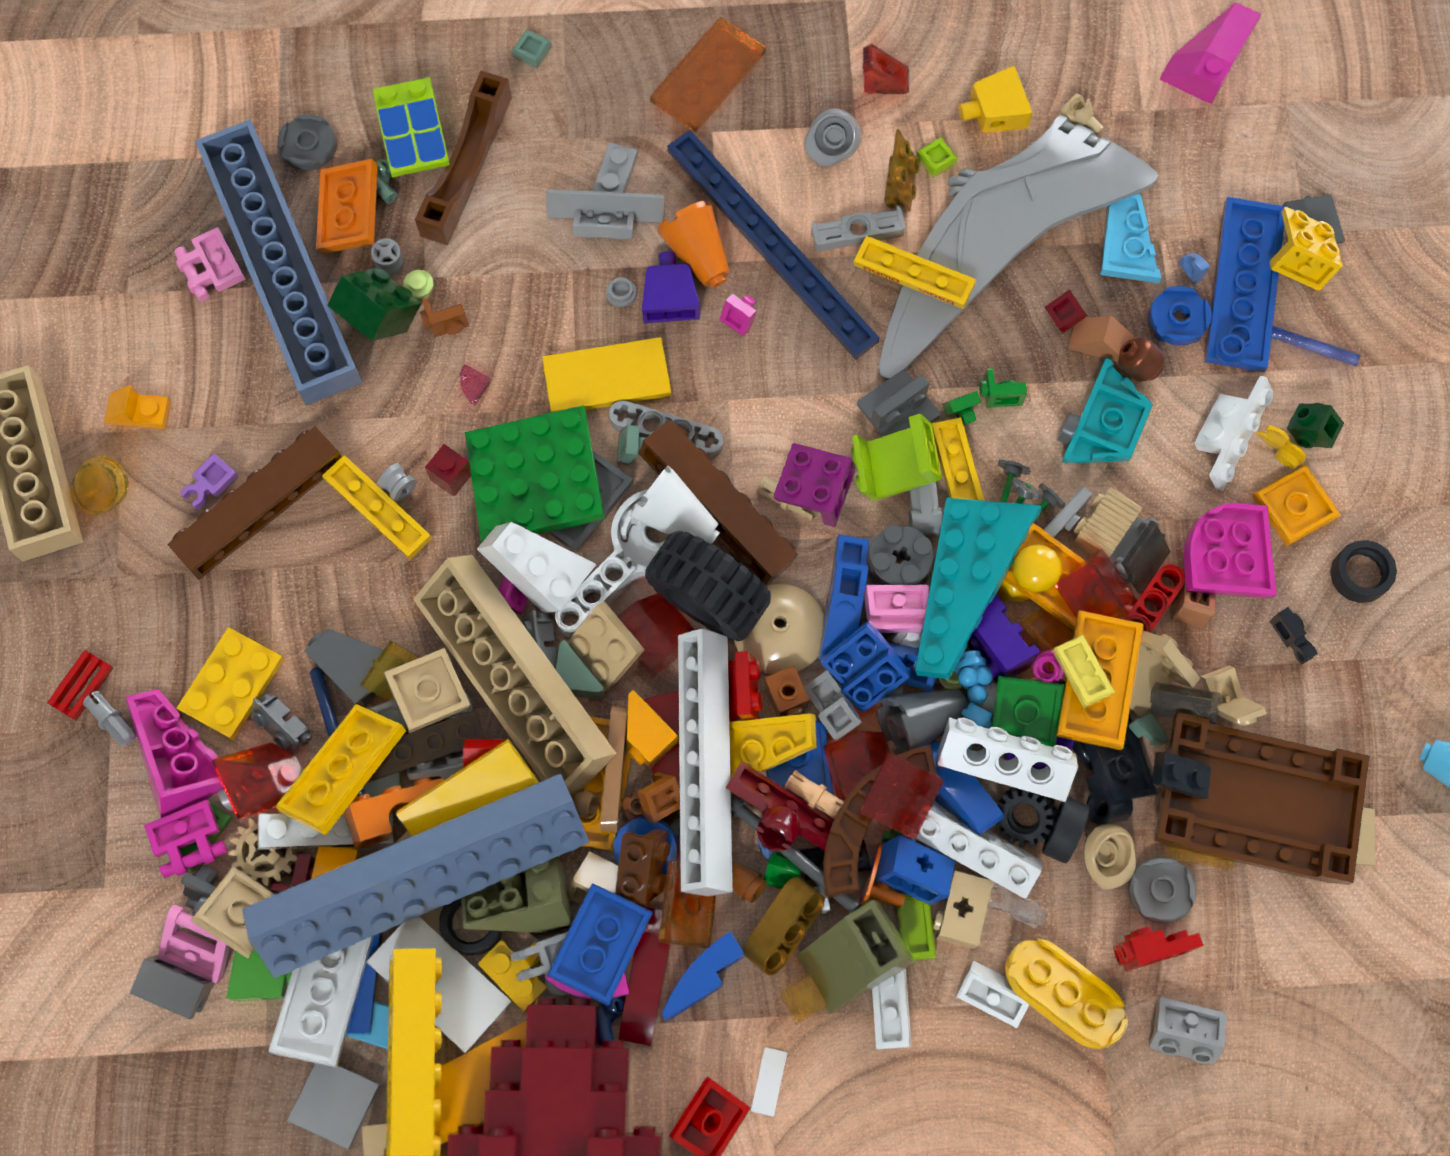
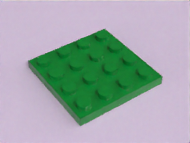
[465,405,605,543]

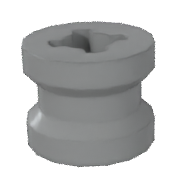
[371,239,404,276]
[377,463,417,503]

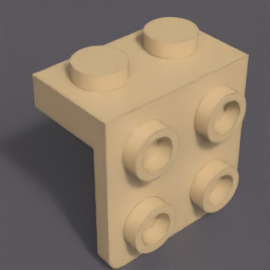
[1130,631,1200,717]

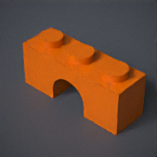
[344,777,444,850]

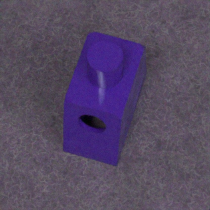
[642,251,700,324]

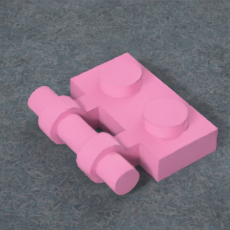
[174,227,245,301]

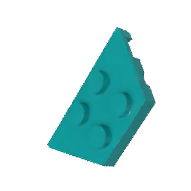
[1062,358,1153,464]

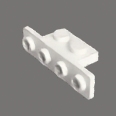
[1194,376,1273,492]

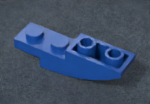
[818,534,870,662]

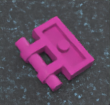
[144,800,228,878]

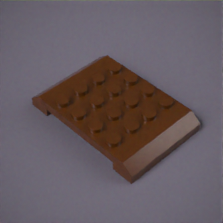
[1154,712,1370,885]

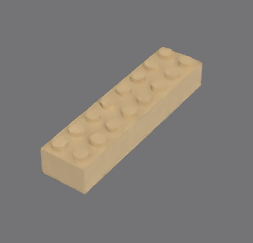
[413,555,617,796]

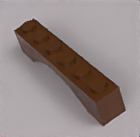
[415,71,512,245]

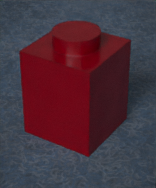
[425,444,471,497]

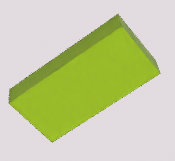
[896,893,936,960]

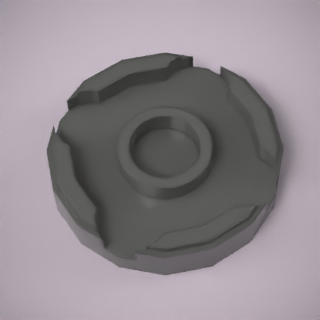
[278,114,337,171]

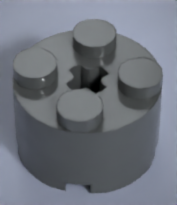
[867,525,933,585]

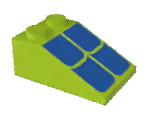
[372,77,450,177]

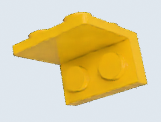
[1269,207,1343,291]

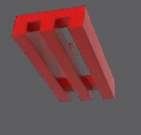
[47,650,113,721]

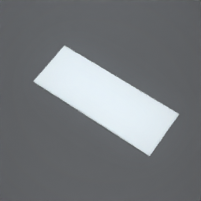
[751,1047,788,1117]

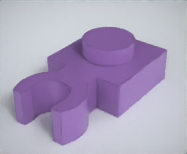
[180,453,239,510]

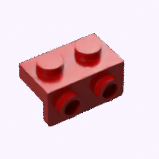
[728,651,762,722]

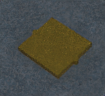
[360,640,421,701]

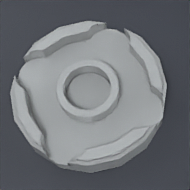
[1129,856,1196,924]

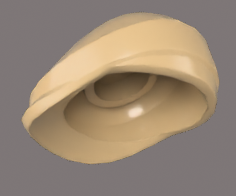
[1084,824,1136,890]

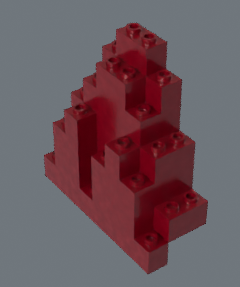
[447,998,663,1156]

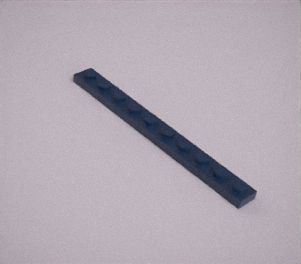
[667,130,880,360]

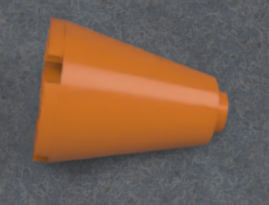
[657,201,730,288]

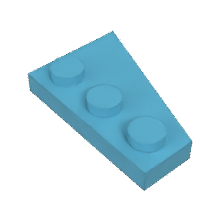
[1100,194,1162,283]

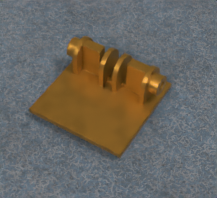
[884,129,920,212]

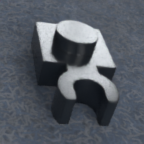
[1269,607,1318,665]

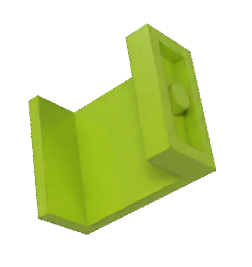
[851,414,942,501]

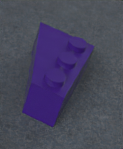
[968,595,1040,683]

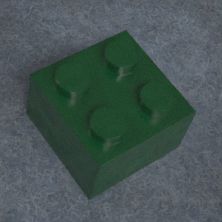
[327,268,421,341]

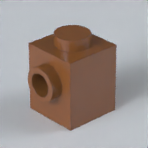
[764,666,809,717]

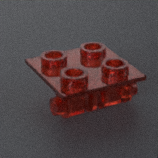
[859,752,944,839]

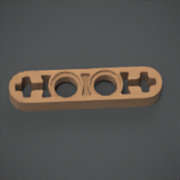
[601,706,628,833]

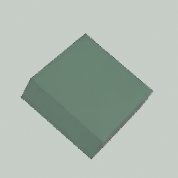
[512,29,552,69]

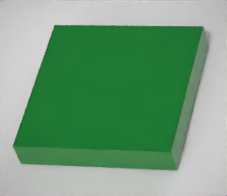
[991,675,1064,747]

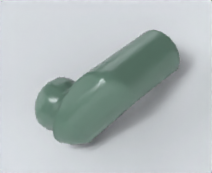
[376,159,398,204]

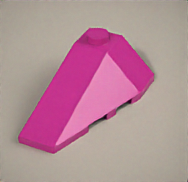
[1160,2,1261,105]
[126,689,226,818]

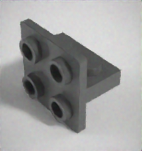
[857,370,940,437]

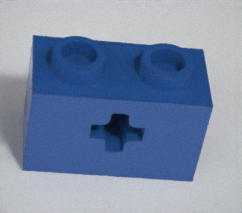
[875,835,955,905]

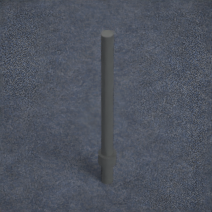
[731,793,862,913]

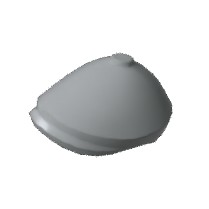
[804,108,861,166]

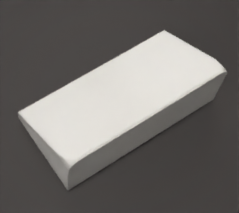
[956,961,1029,1028]

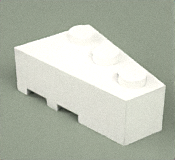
[477,522,597,613]

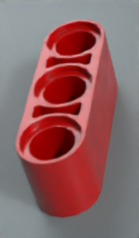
[1124,564,1185,633]

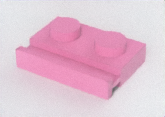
[864,585,929,633]

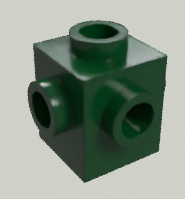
[1287,403,1344,448]

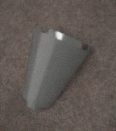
[877,688,970,755]

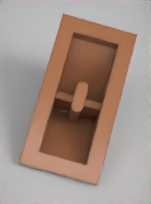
[1067,315,1134,362]
[1172,580,1216,629]

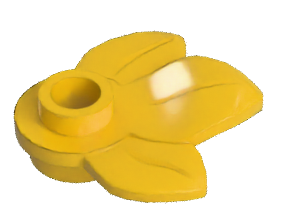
[1256,425,1307,469]

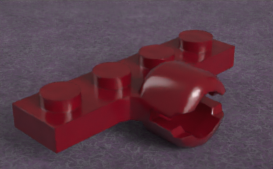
[725,761,834,852]

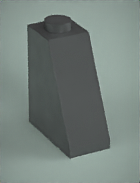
[304,629,406,708]

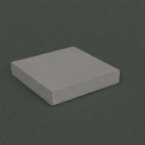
[287,1063,381,1149]

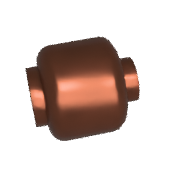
[1118,336,1164,382]

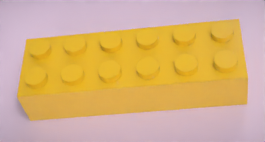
[386,949,442,1156]

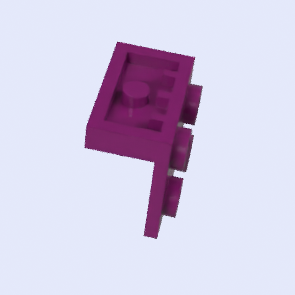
[773,443,855,528]

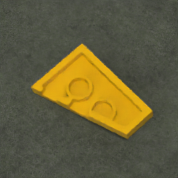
[729,713,817,779]

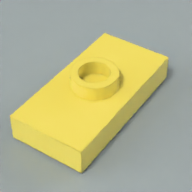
[1053,635,1115,708]

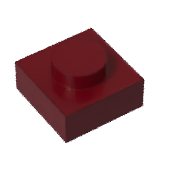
[1045,289,1088,333]

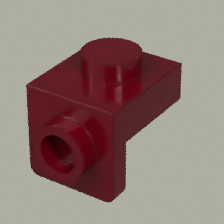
[271,853,316,894]

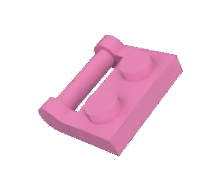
[158,905,230,984]

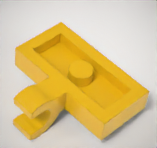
[478,940,548,1012]

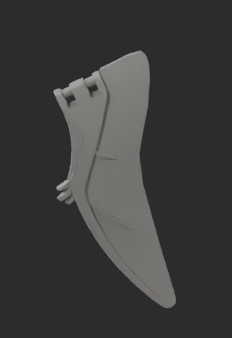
[879,114,1157,379]

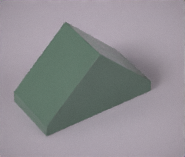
[556,640,606,700]

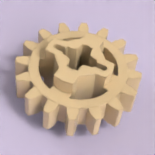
[228,818,303,887]

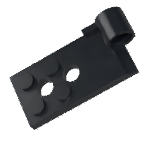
[1063,681,1158,825]

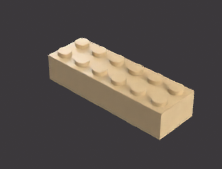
[0,365,83,562]

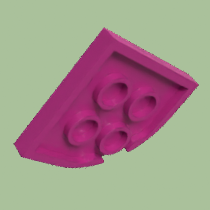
[1184,503,1277,599]

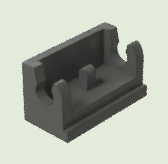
[130,955,215,1019]

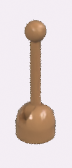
[571,791,599,819]

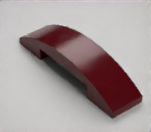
[618,907,677,1046]

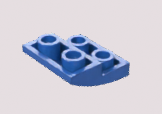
[821,621,910,713]

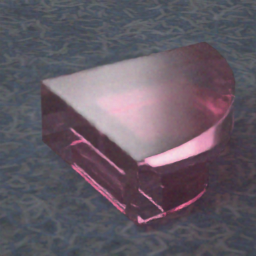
[460,364,491,406]

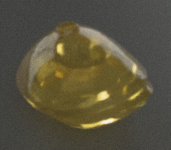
[70,455,129,516]

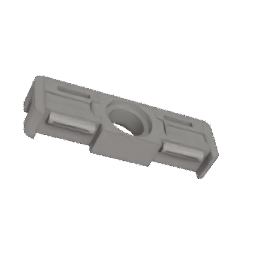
[811,206,905,252]

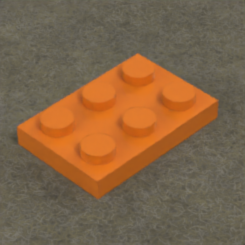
[316,159,378,254]

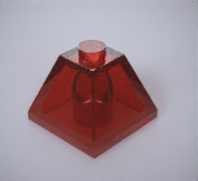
[212,742,303,819]

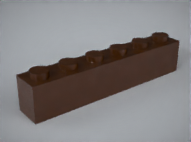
[638,419,798,586]
[167,426,341,580]

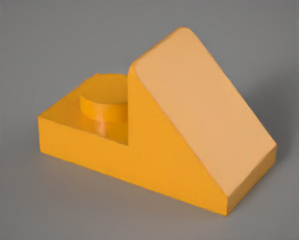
[104,385,171,430]

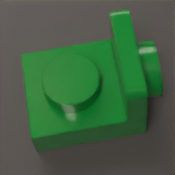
[979,368,1027,408]

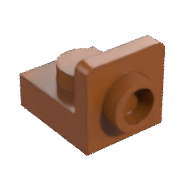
[637,772,680,823]

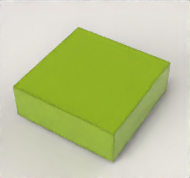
[916,137,958,178]

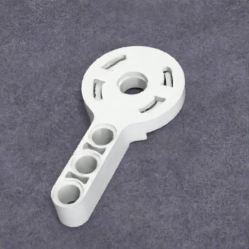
[555,489,665,638]

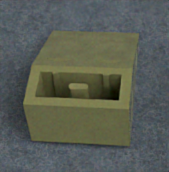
[461,856,572,933]
[797,900,916,1014]

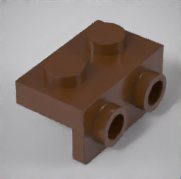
[615,828,670,905]

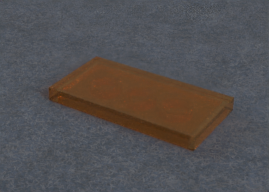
[650,16,766,132]

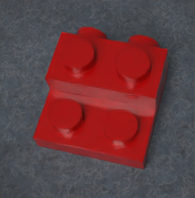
[1113,926,1204,972]

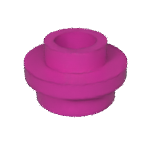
[1033,651,1065,683]

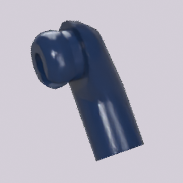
[597,997,624,1046]

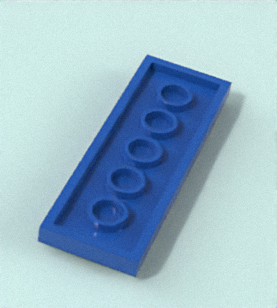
[1204,197,1286,373]

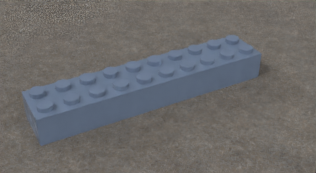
[195,119,363,406]
[242,774,590,978]

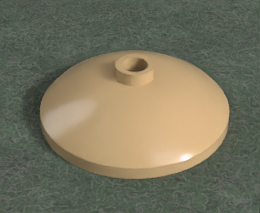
[734,584,824,675]

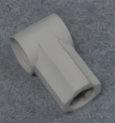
[909,482,943,536]

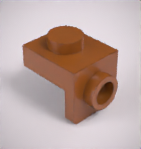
[420,298,469,337]

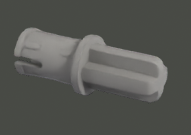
[83,691,136,747]

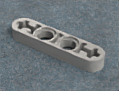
[609,401,723,458]

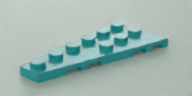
[915,498,1042,679]

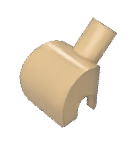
[1060,93,1103,135]

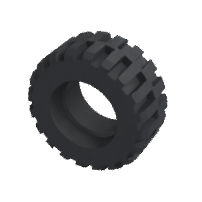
[645,531,771,642]

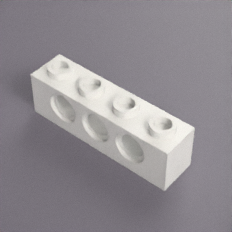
[938,717,1078,802]
[908,797,1044,899]

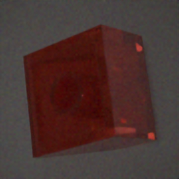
[617,593,695,678]

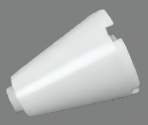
[630,465,720,544]

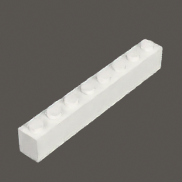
[678,629,733,896]

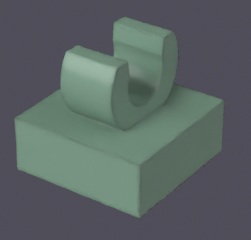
[617,425,645,465]

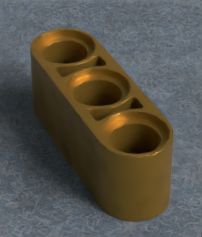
[743,877,825,976]

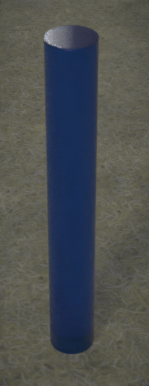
[1271,326,1360,366]

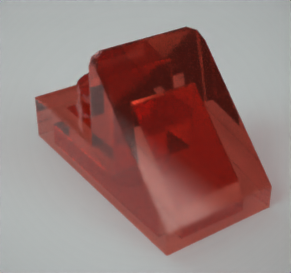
[862,44,909,94]

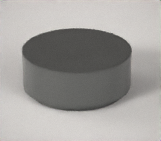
[1056,412,1080,444]

